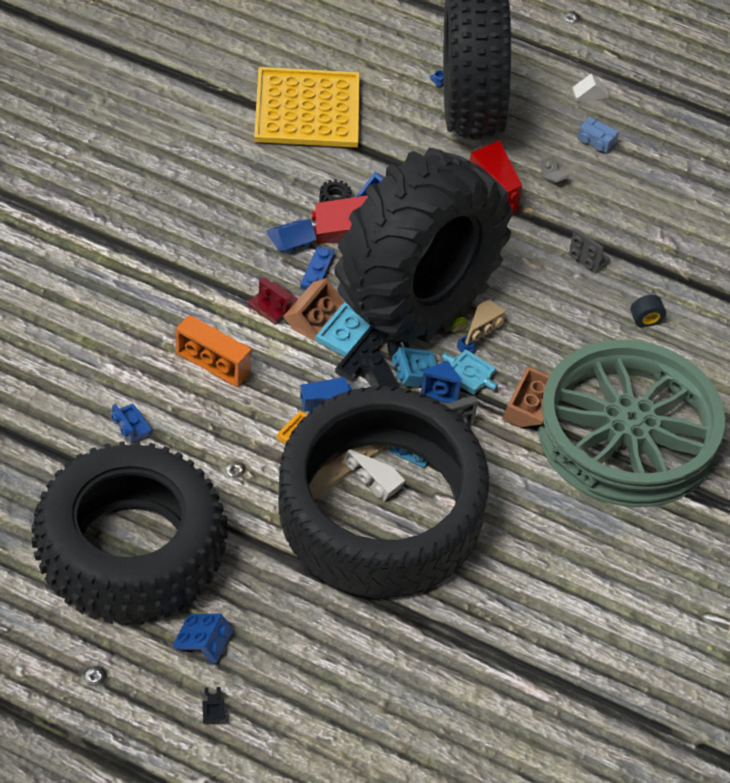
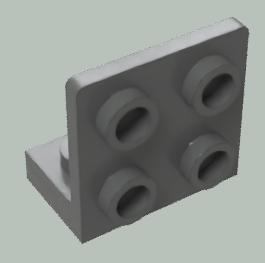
[569,228,610,273]

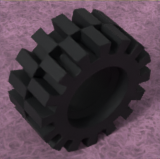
[319,179,352,202]

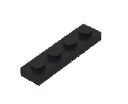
[335,325,389,381]

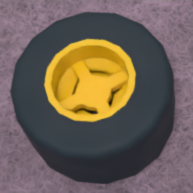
[630,295,667,328]

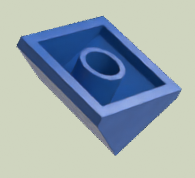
[421,360,462,403]

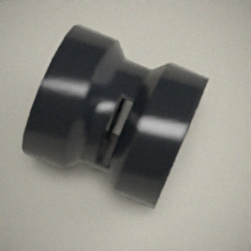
[387,340,410,359]

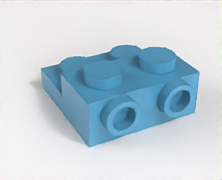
[392,347,437,387]

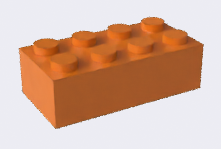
[175,315,252,388]

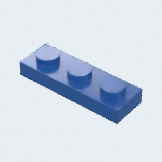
[300,246,334,290]

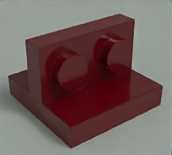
[248,277,298,325]

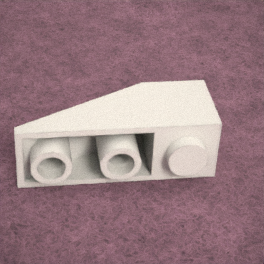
[344,450,405,502]

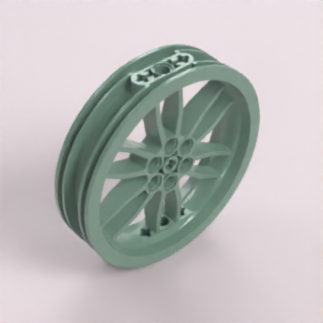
[538,340,725,508]

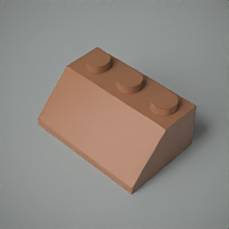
[283,278,344,342]
[502,366,549,427]

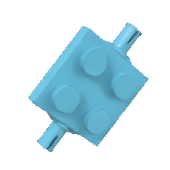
[441,349,498,395]

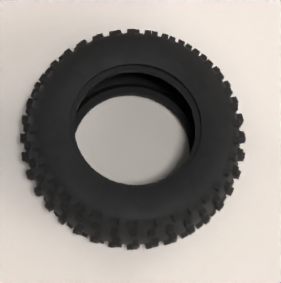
[443,0,511,139]
[31,441,228,625]

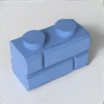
[578,117,619,154]

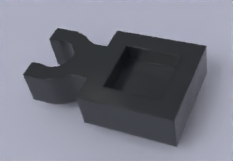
[202,687,225,724]

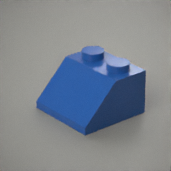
[266,219,317,253]

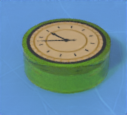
[451,317,469,333]

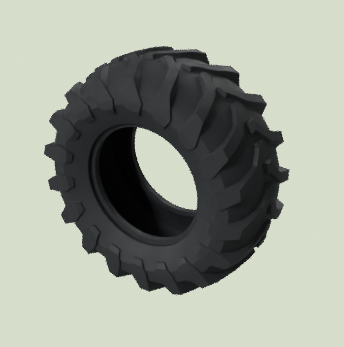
[334,147,513,344]

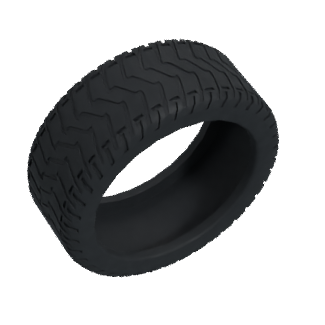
[278,386,489,598]

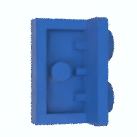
[111,403,152,443]

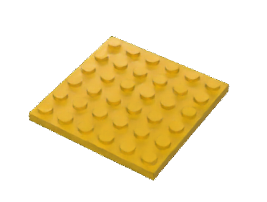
[254,67,359,148]

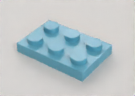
[315,302,371,357]

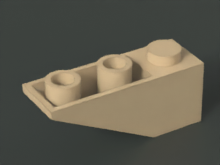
[465,300,506,345]

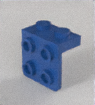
[173,613,234,663]

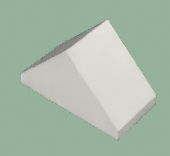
[572,74,609,101]

